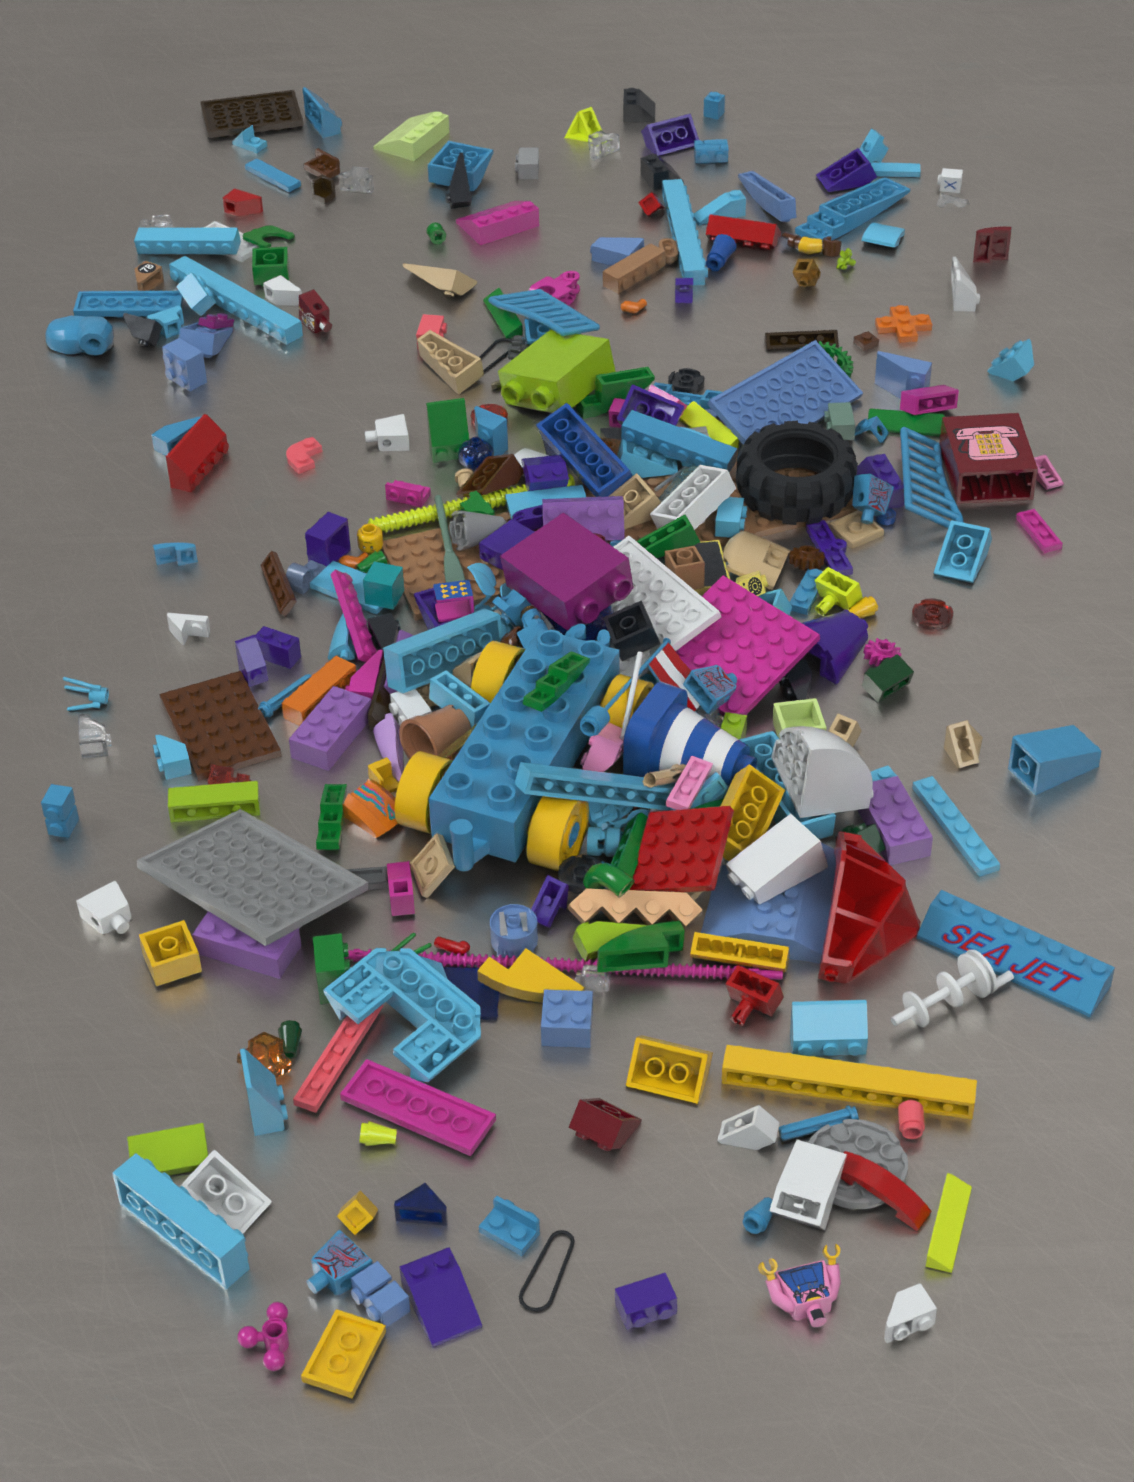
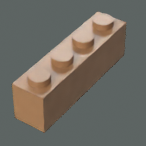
[603,243,666,294]

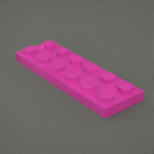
[340,1059,496,1156]

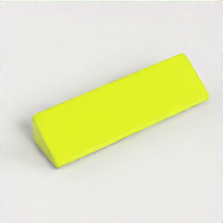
[680,401,739,449]
[926,1173,972,1273]

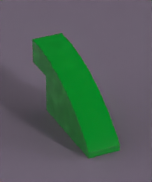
[576,367,655,419]
[597,921,685,973]

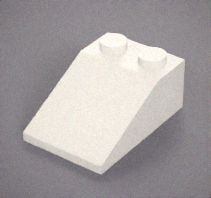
[180,1149,272,1234]

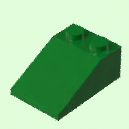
[426,398,471,463]

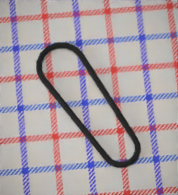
[479,338,513,372]
[519,1230,575,1312]

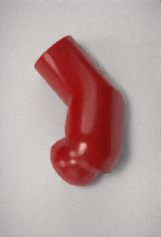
[434,937,470,956]

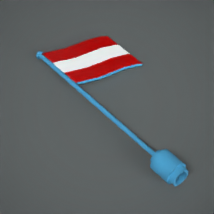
[580,638,700,736]

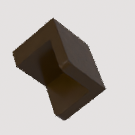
[311,175,336,204]

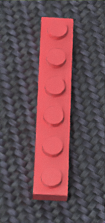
[293,1005,384,1113]

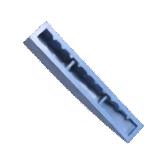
[738,171,796,222]

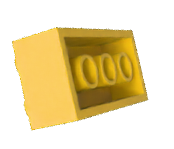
[721,764,785,861]

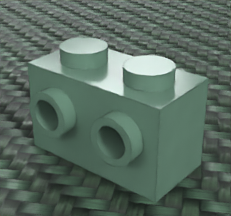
[824,402,855,440]

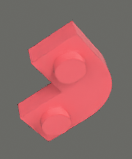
[286,436,323,474]

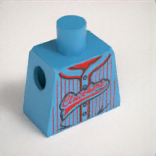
[852,474,894,524]
[683,665,737,714]
[306,1230,373,1295]

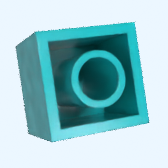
[363,562,405,610]

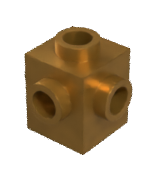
[792,259,821,287]

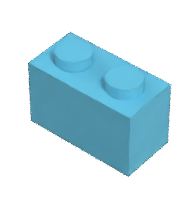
[176,272,216,316]
[715,497,747,538]

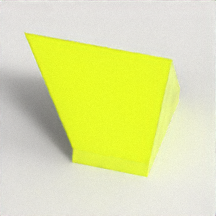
[564,107,605,142]

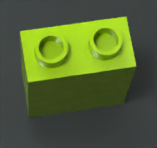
[498,329,616,413]

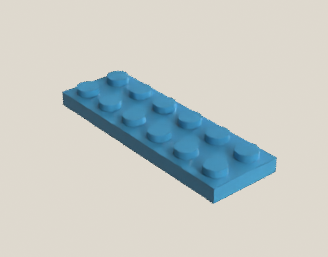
[73,291,184,318]

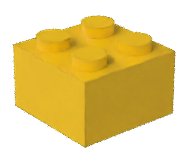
[139,920,202,986]

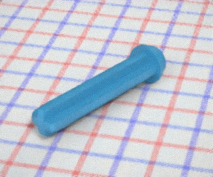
[258,674,312,717]
[778,1105,859,1141]

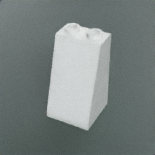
[726,814,828,905]

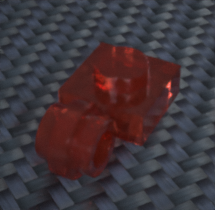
[208,764,252,785]

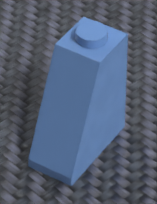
[590,237,644,266]

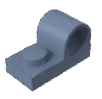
[286,560,327,594]

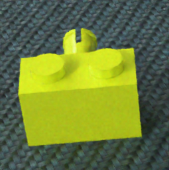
[815,567,863,616]

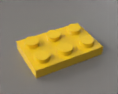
[301,1309,386,1398]

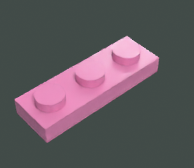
[666,756,713,810]

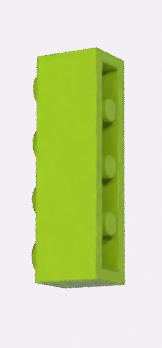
[168,781,260,823]

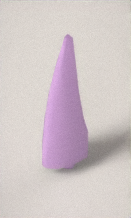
[373,713,404,782]

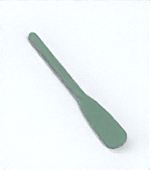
[434,495,465,583]

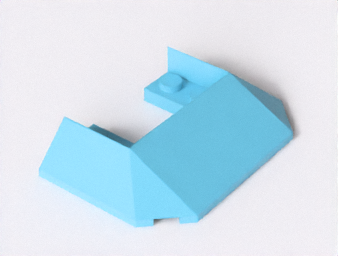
[324,948,481,1082]

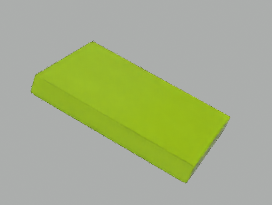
[127,1123,208,1176]

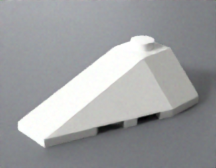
[951,257,980,311]

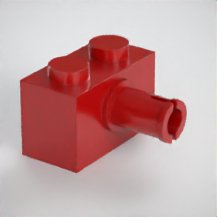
[726,965,784,1026]

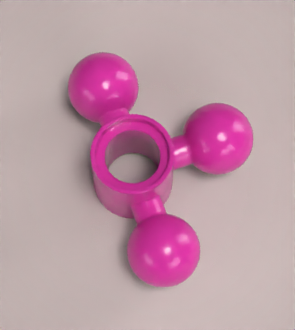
[237,1302,289,1371]

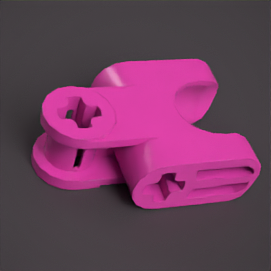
[529,271,580,305]

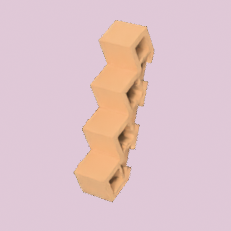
[568,889,703,929]

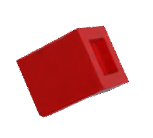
[638,192,665,217]

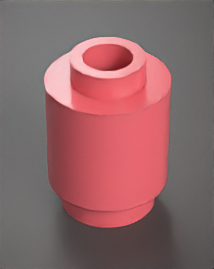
[898,1100,925,1139]

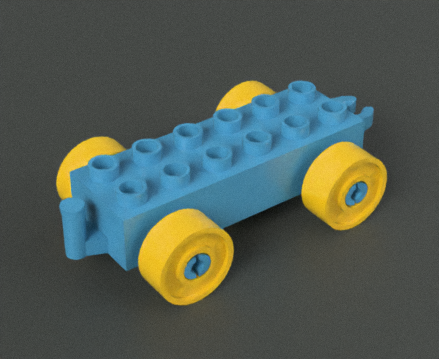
[395,624,654,871]

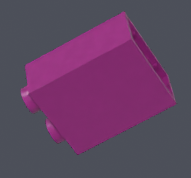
[500,513,634,631]

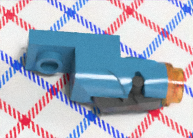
[517,606,554,649]

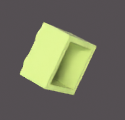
[773,698,827,739]

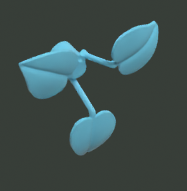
[467,563,514,636]

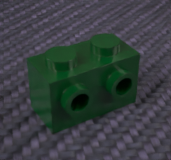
[862,654,914,703]

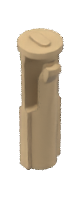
[642,764,686,788]

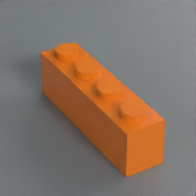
[282,656,356,726]

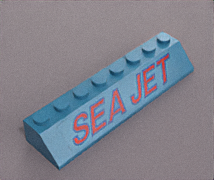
[917,890,1115,1017]

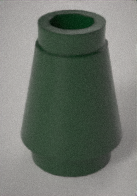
[278,1020,302,1059]

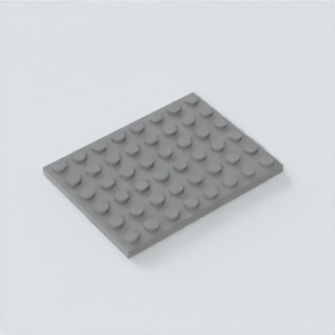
[137,809,368,946]

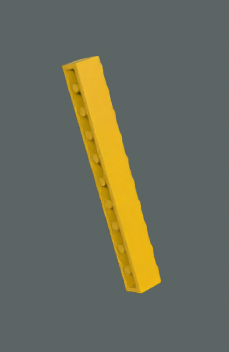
[721,1045,977,1119]

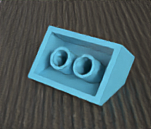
[790,1000,868,1056]

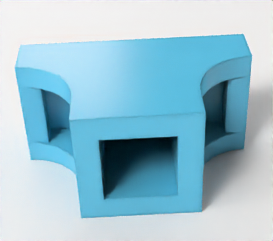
[860,128,889,163]
[147,306,184,338]

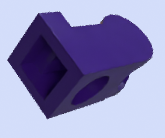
[512,505,543,530]

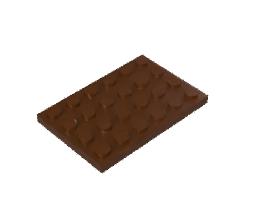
[159,671,282,781]

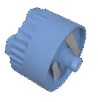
[490,904,538,958]

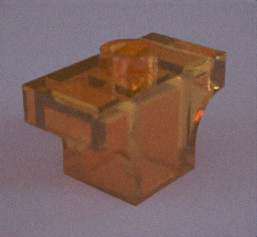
[237,1032,292,1079]

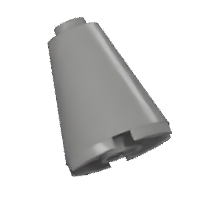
[449,510,507,551]

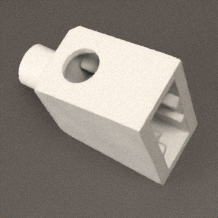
[365,414,410,451]
[76,881,132,934]

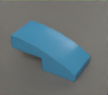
[153,543,198,566]

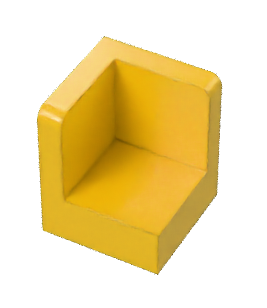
[367,757,399,793]
[337,1190,378,1235]

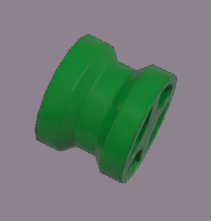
[426,222,447,244]

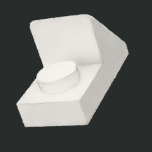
[167,613,210,645]

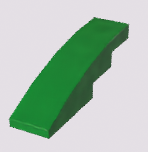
[523,651,590,712]
[316,784,347,850]

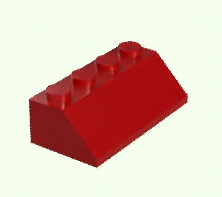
[706,214,781,250]
[166,414,229,493]

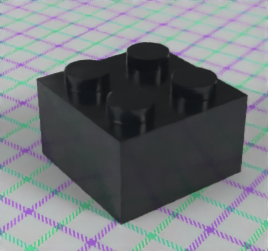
[603,600,661,661]

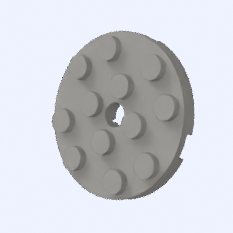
[808,1119,908,1210]

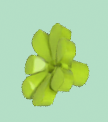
[836,248,856,270]

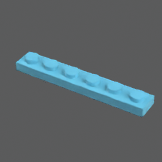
[912,776,1000,877]

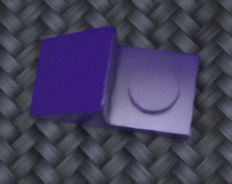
[675,278,693,303]
[531,875,569,928]

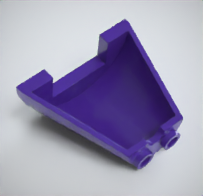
[802,610,868,684]

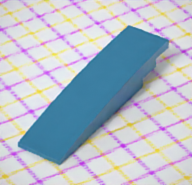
[795,177,911,241]

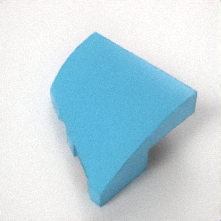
[588,801,633,842]

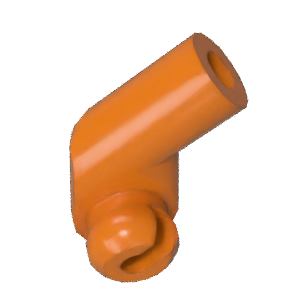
[620,299,647,314]
[339,552,368,569]

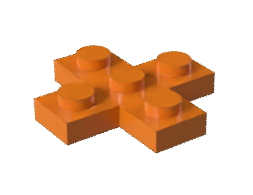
[875,305,932,343]

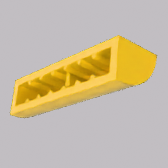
[690,932,789,972]

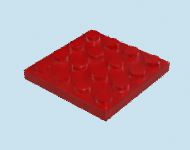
[629,806,734,893]

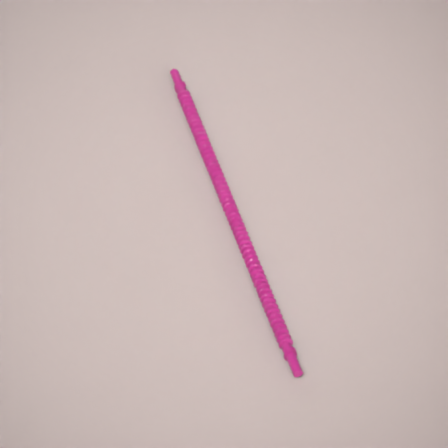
[345,948,783,980]

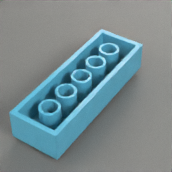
[383,608,503,693]
[740,731,836,839]
[112,1154,250,1290]

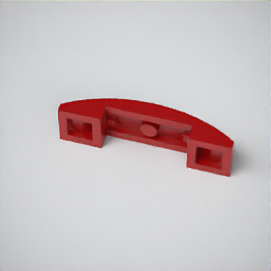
[840,1151,932,1232]

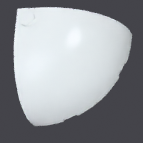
[771,726,873,818]

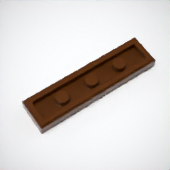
[260,551,297,617]

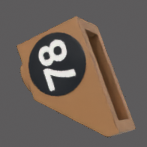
[134,261,164,291]

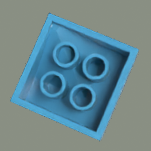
[428,141,493,191]

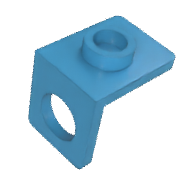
[855,416,889,443]

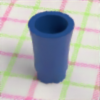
[706,234,737,272]

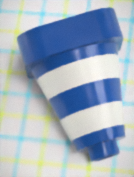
[623,681,757,787]

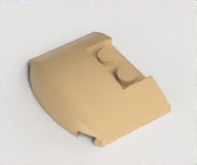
[723,531,790,590]

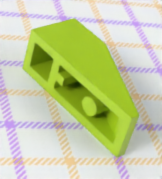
[572,921,648,962]

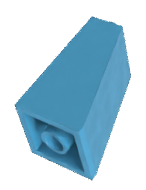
[1008,725,1102,795]

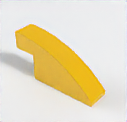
[477,948,584,1003]

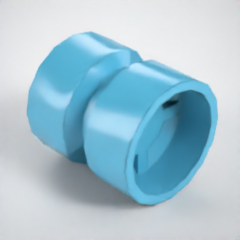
[587,827,621,857]

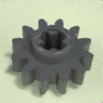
[508,335,528,360]

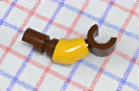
[782,232,842,257]

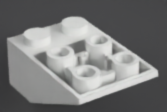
[770,1140,847,1231]

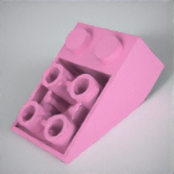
[580,723,624,772]

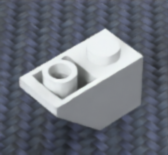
[263,275,302,306]
[884,1283,937,1343]

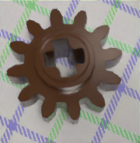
[789,546,825,571]

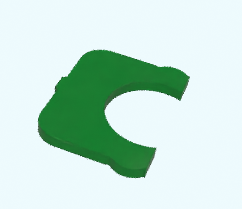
[243,225,295,248]

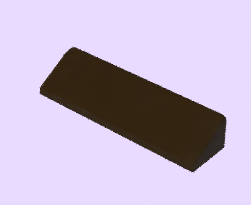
[764,330,839,351]
[368,659,391,731]

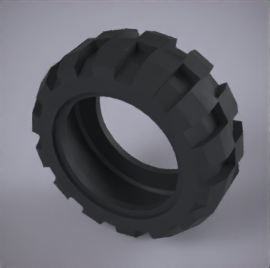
[736,421,858,525]

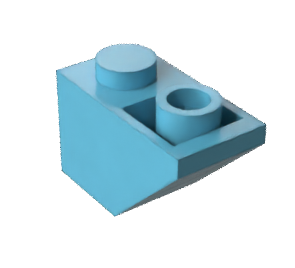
[153,734,192,780]

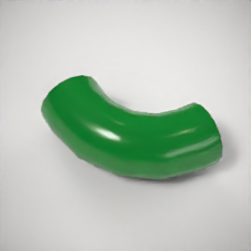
[583,863,635,897]

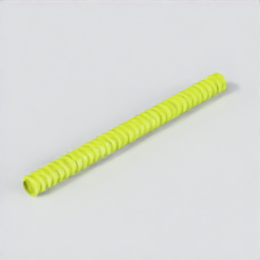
[368,474,575,533]

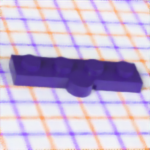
[806,520,853,576]

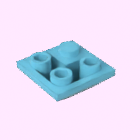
[987,339,1034,381]

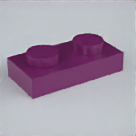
[198,313,234,329]

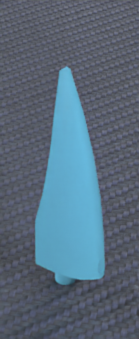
[328,614,356,661]

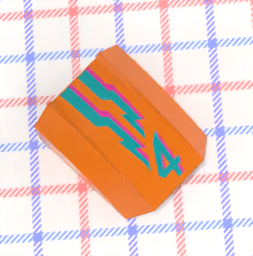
[343,779,398,838]

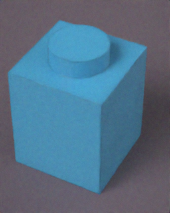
[703,92,725,120]

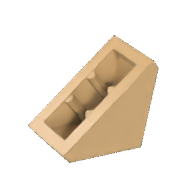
[944,720,983,768]

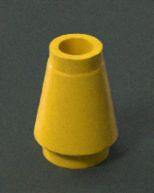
[848,596,878,619]

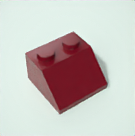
[568,1098,642,1151]

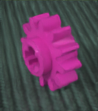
[863,638,902,666]

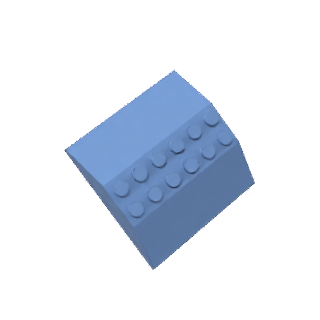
[701,842,836,964]

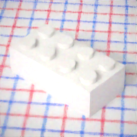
[650,465,736,530]

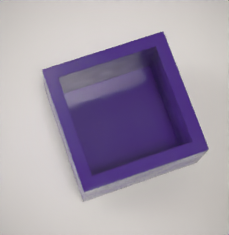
[305,512,351,566]

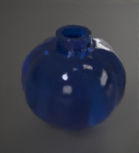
[458,437,494,472]

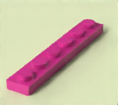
[330,569,377,663]

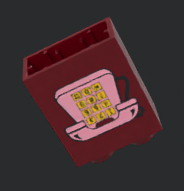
[940,413,1038,504]

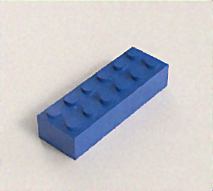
[536,403,632,497]

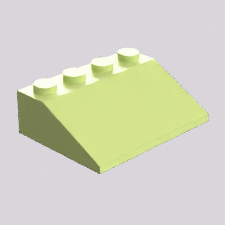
[373,111,450,161]

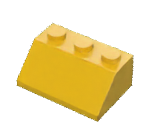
[626,1035,713,1104]

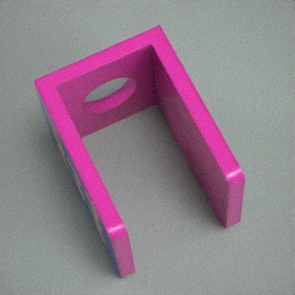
[433,580,474,622]

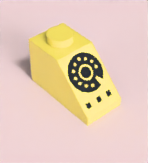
[735,570,768,596]

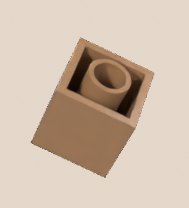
[665,546,705,590]

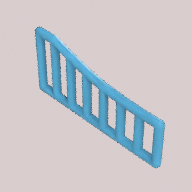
[488,289,600,336]
[900,427,964,529]

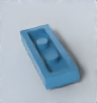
[790,568,823,615]

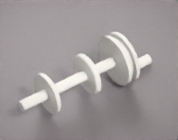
[891,950,1014,1027]

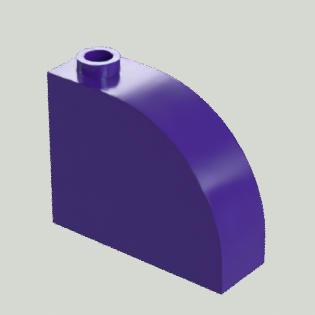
[479,519,535,570]

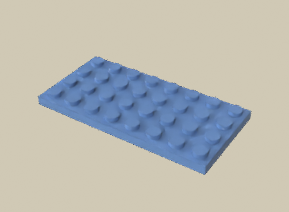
[708,340,863,444]

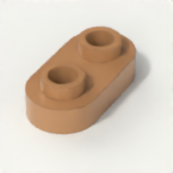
[659,238,678,264]

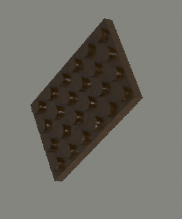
[200,90,304,138]

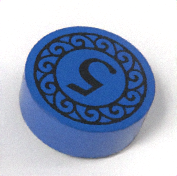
[876,508,896,525]

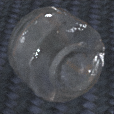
[575,965,611,997]

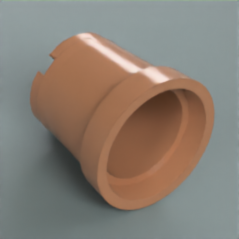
[399,705,472,760]

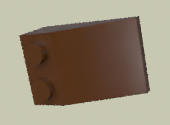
[456,454,524,497]

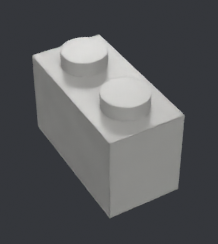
[515,147,539,179]

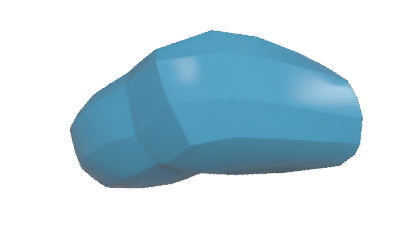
[45,316,114,355]

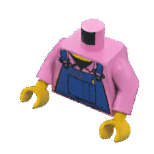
[758,1244,841,1328]

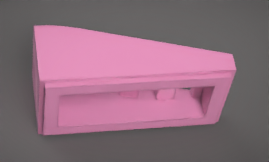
[1034,455,1064,490]

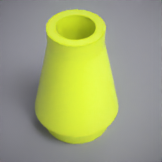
[359,1121,397,1146]

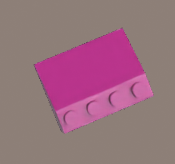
[456,201,539,246]

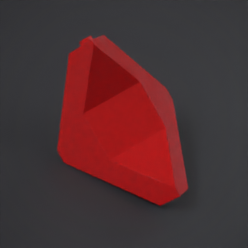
[818,831,921,984]

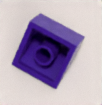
[521,455,569,492]

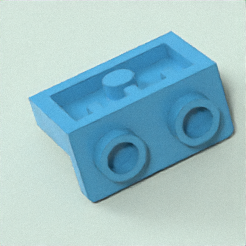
[478,1196,540,1256]

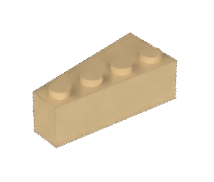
[417,330,484,395]

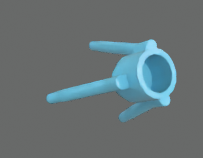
[63,677,109,711]

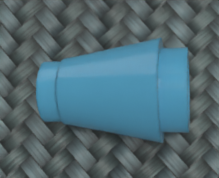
[743,1197,773,1234]

